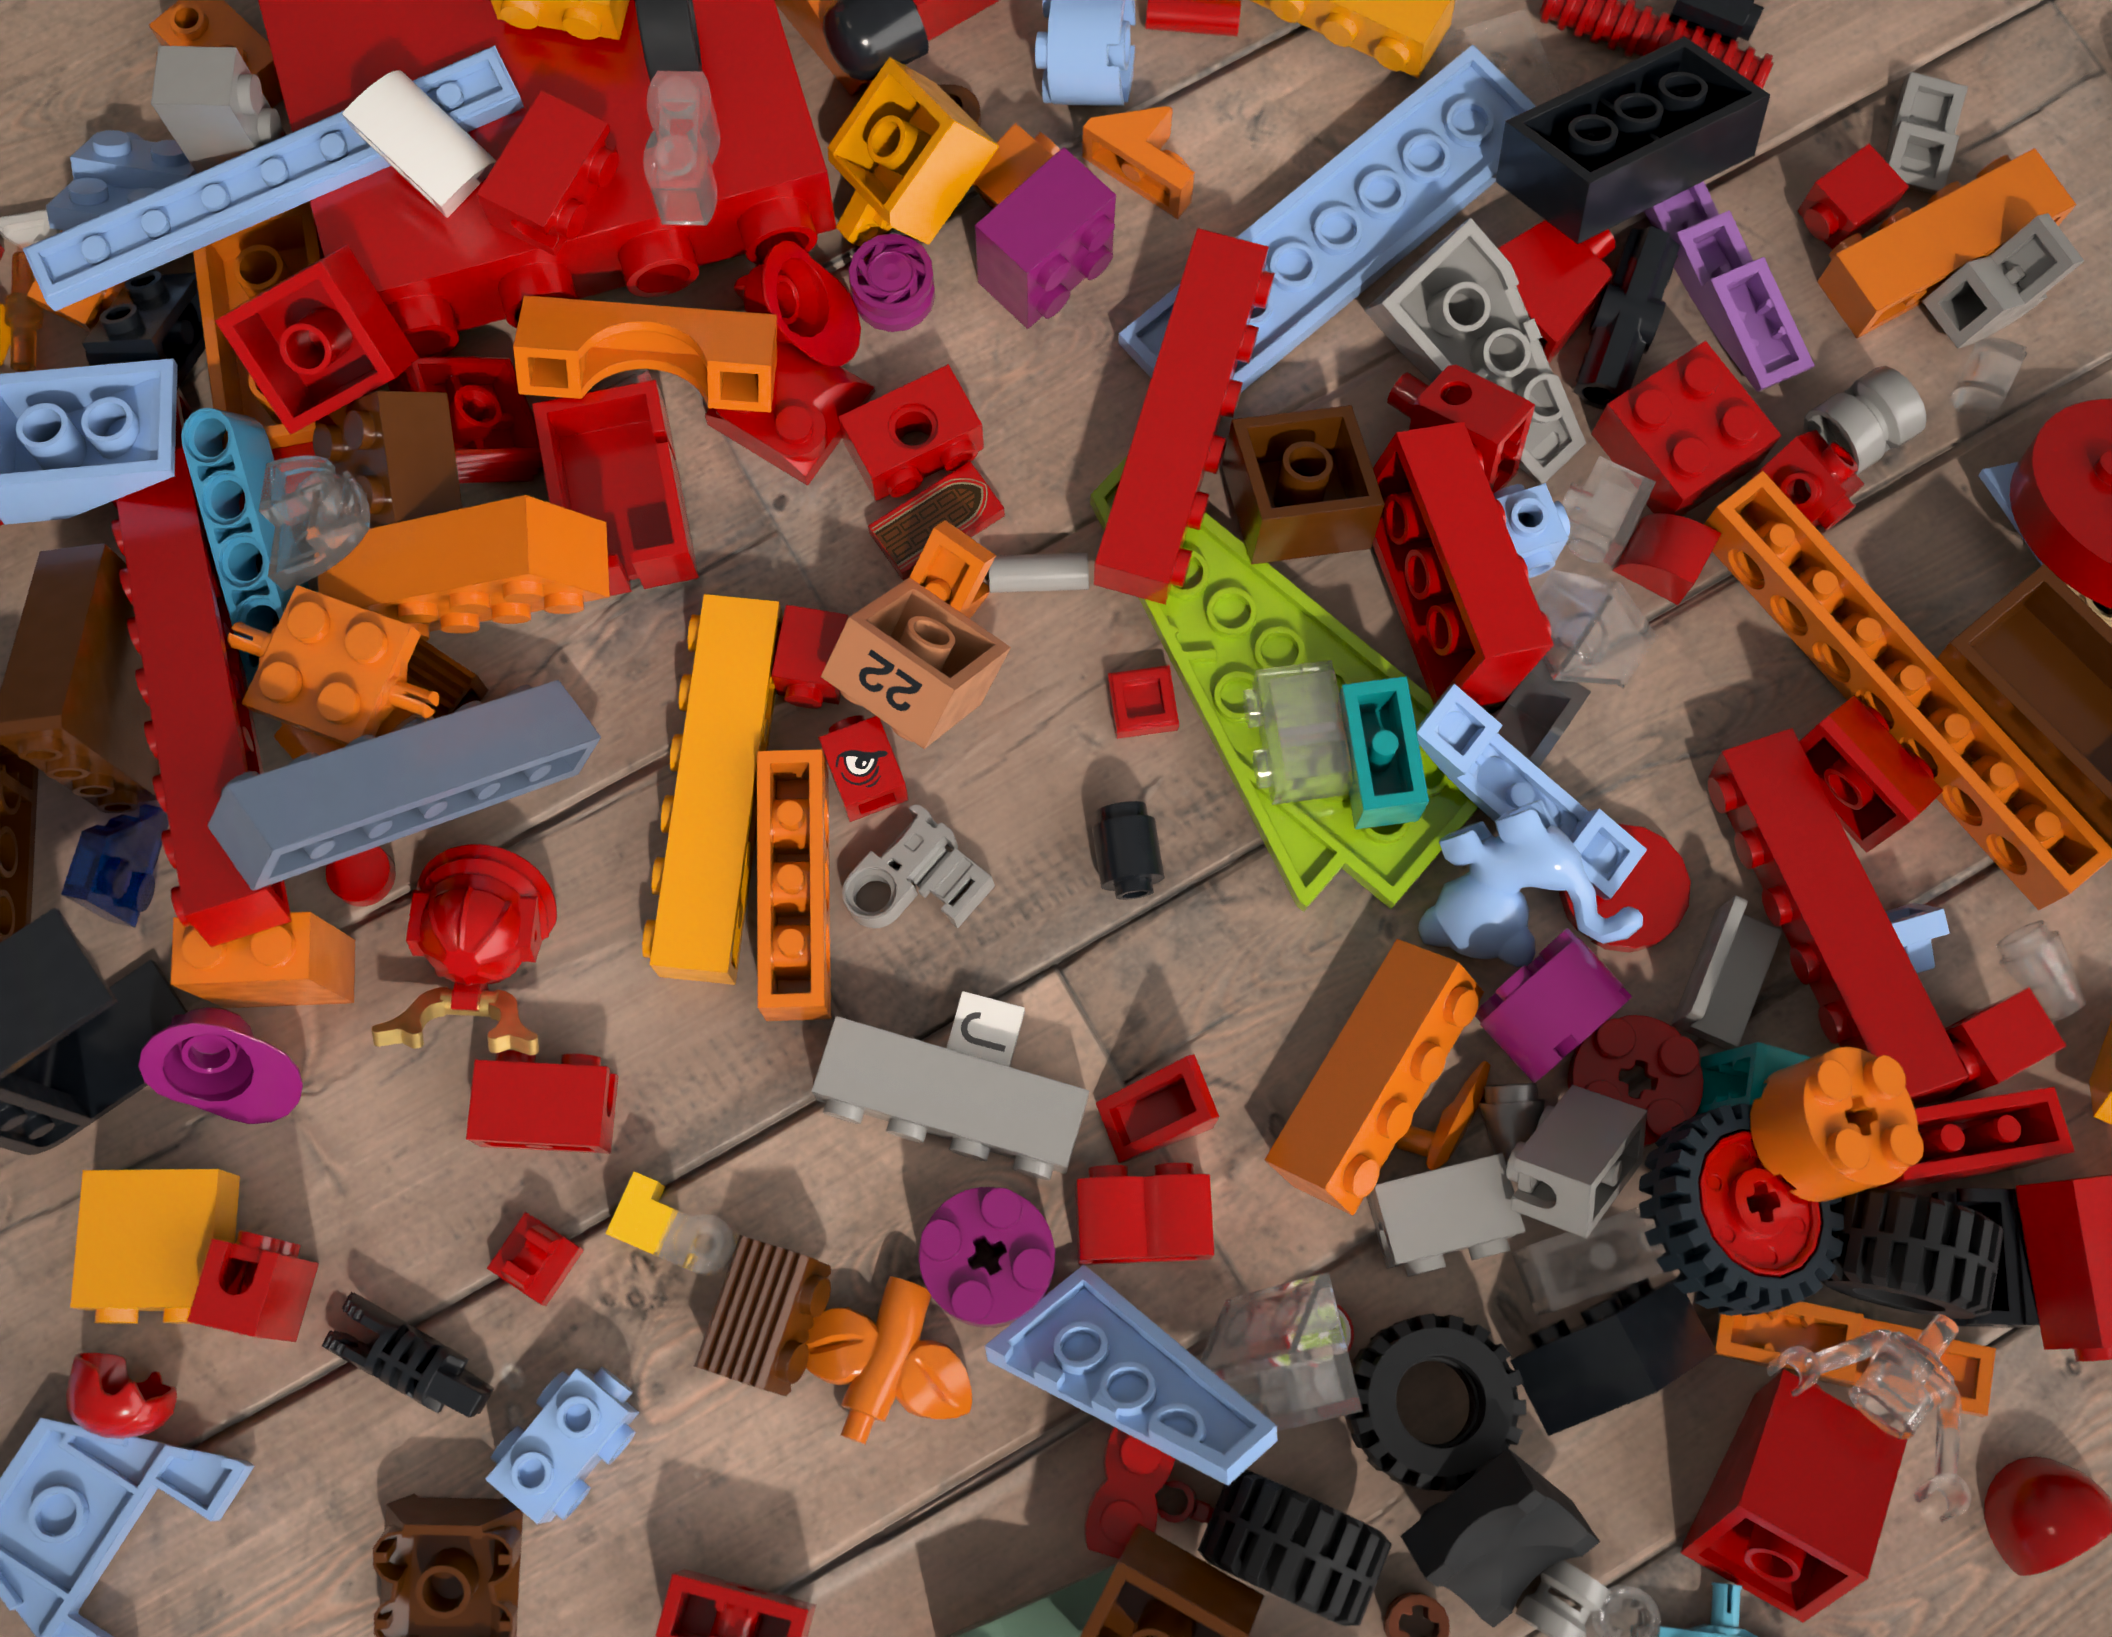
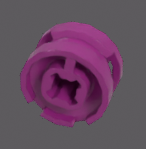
[849,233,935,332]

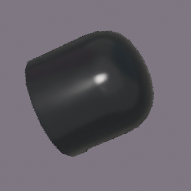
[823,0,929,81]

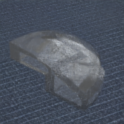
[259,456,370,591]

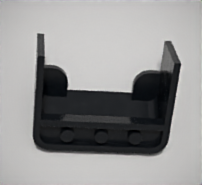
[0,908,188,1155]

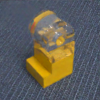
[605,1171,737,1276]

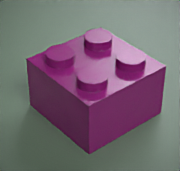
[975,147,1116,329]

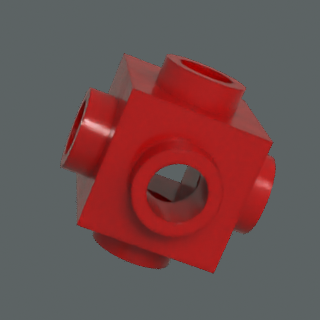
[1751,430,1865,531]

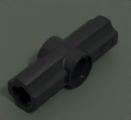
[1573,226,1680,410]

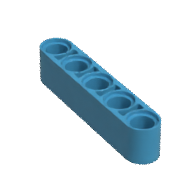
[181,408,310,686]

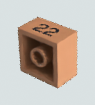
[821,577,1011,749]

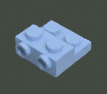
[46,130,197,231]

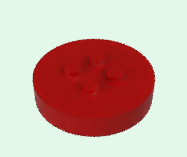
[2010,399,2112,609]

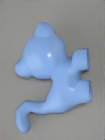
[1418,800,1643,967]

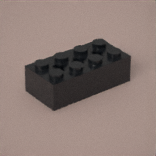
[1496,37,1770,244]

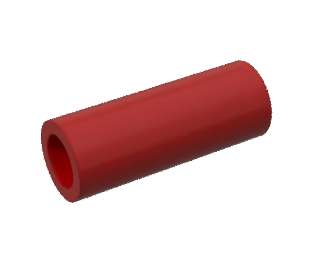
[1145,0,1241,37]

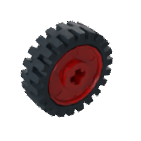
[1639,1103,1844,1316]

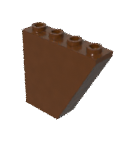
[0,543,160,813]

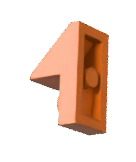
[1082,106,1195,219]
[910,520,996,619]

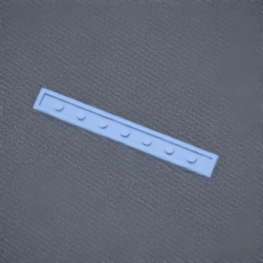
[23,46,524,312]

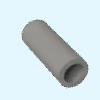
[989,553,1089,593]

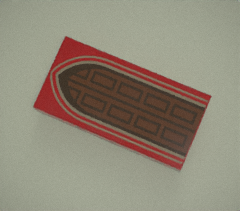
[868,461,1005,581]

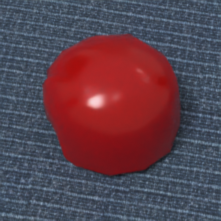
[66,1352,177,1439]

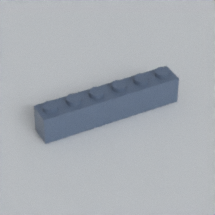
[208,680,601,891]

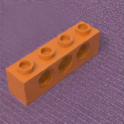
[757,749,831,1021]

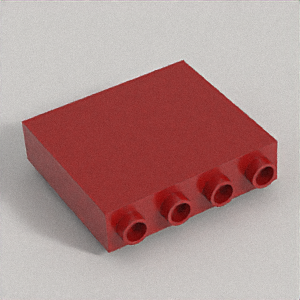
[258,0,837,357]

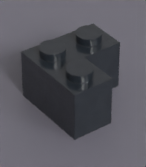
[1510,1277,1717,1436]

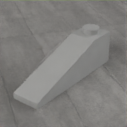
[1364,218,1586,485]

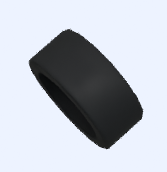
[635,0,703,88]

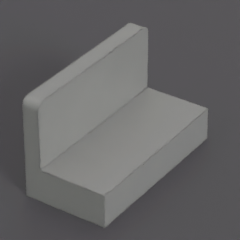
[1671,895,1782,1050]

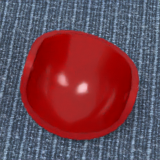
[1984,1456,2112,1576]

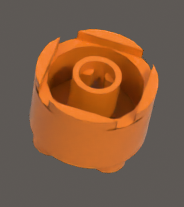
[1750,1047,1924,1202]

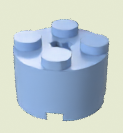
[1035,0,1136,107]

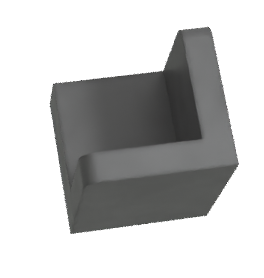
[1495,659,1591,768]

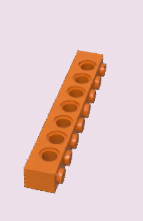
[1704,471,2112,910]

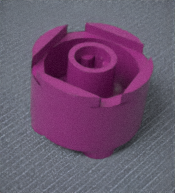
[1475,928,1633,1084]
[919,1187,1055,1328]

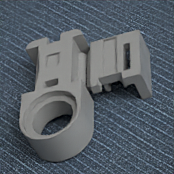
[842,805,995,928]

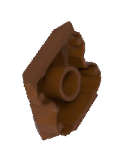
[373,1493,523,1637]

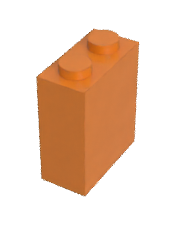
[171,912,355,1008]

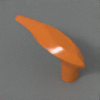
[1397,1061,1491,1171]

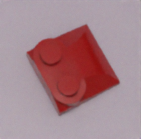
[705,342,875,486]

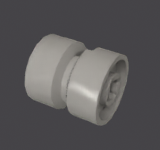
[1804,366,1927,475]

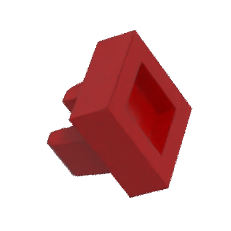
[487,1212,584,1306]

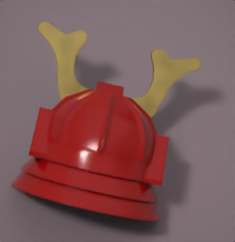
[371,844,557,1055]

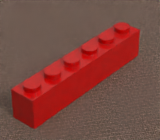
[1094,228,1275,605]
[1707,728,1969,1107]

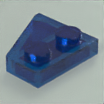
[61,804,169,928]

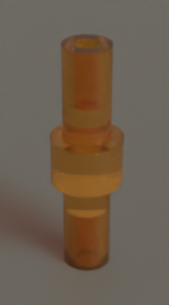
[4,252,44,372]

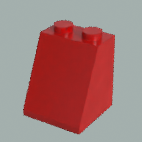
[1680,1369,1908,1623]

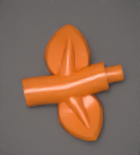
[805,1276,972,1445]

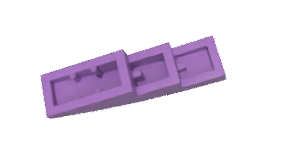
[1644,181,1815,392]

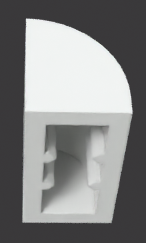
[342,70,496,218]

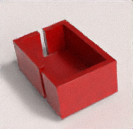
[532,380,699,596]

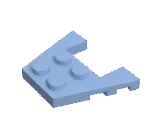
[0,1418,255,1637]

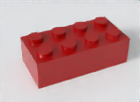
[1372,421,1554,706]

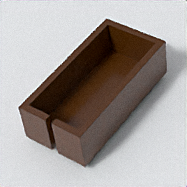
[1937,564,2112,848]

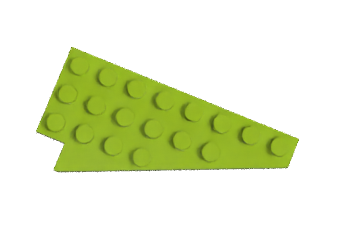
[1090,455,1478,912]

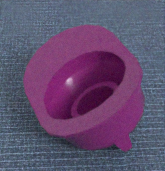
[139,1007,303,1124]

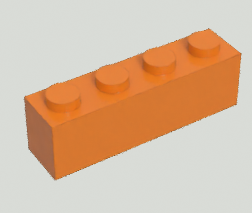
[1817,148,2077,338]
[1264,939,1485,1216]

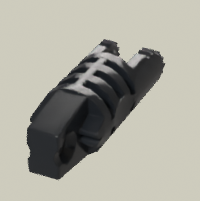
[321,1292,494,1418]

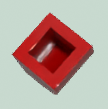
[1612,513,1722,605]

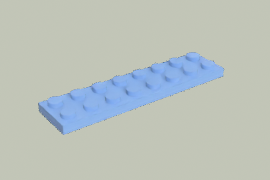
[1118,45,1536,392]

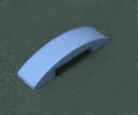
[1416,684,1647,900]

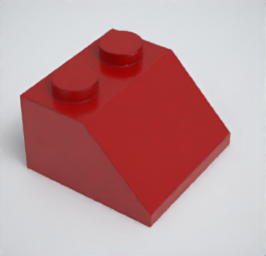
[1799,695,1943,853]

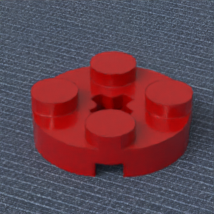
[1567,1015,1703,1147]

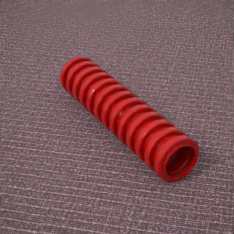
[1539,0,1774,89]

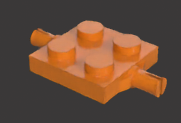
[228,585,439,745]

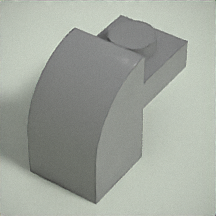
[1922,213,2084,348]

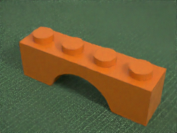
[513,295,777,413]

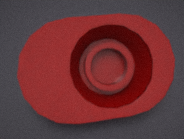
[734,241,861,367]

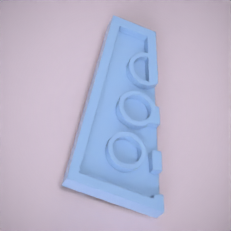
[985,1264,1278,1486]

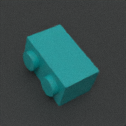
[1334,676,1429,829]

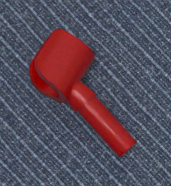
[1157,1480,1214,1524]

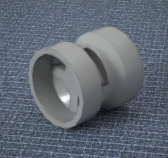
[1515,1560,1610,1637]

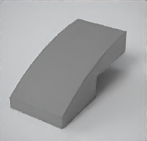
[1885,72,1968,194]

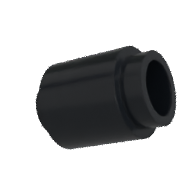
[1092,801,1165,900]

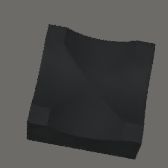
[1400,1448,1600,1628]

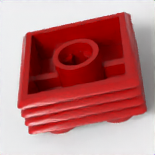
[388,357,543,483]

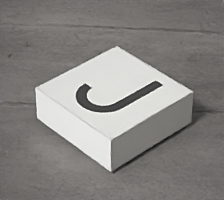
[946,991,1025,1067]

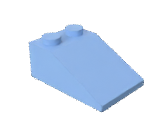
[0,358,178,525]

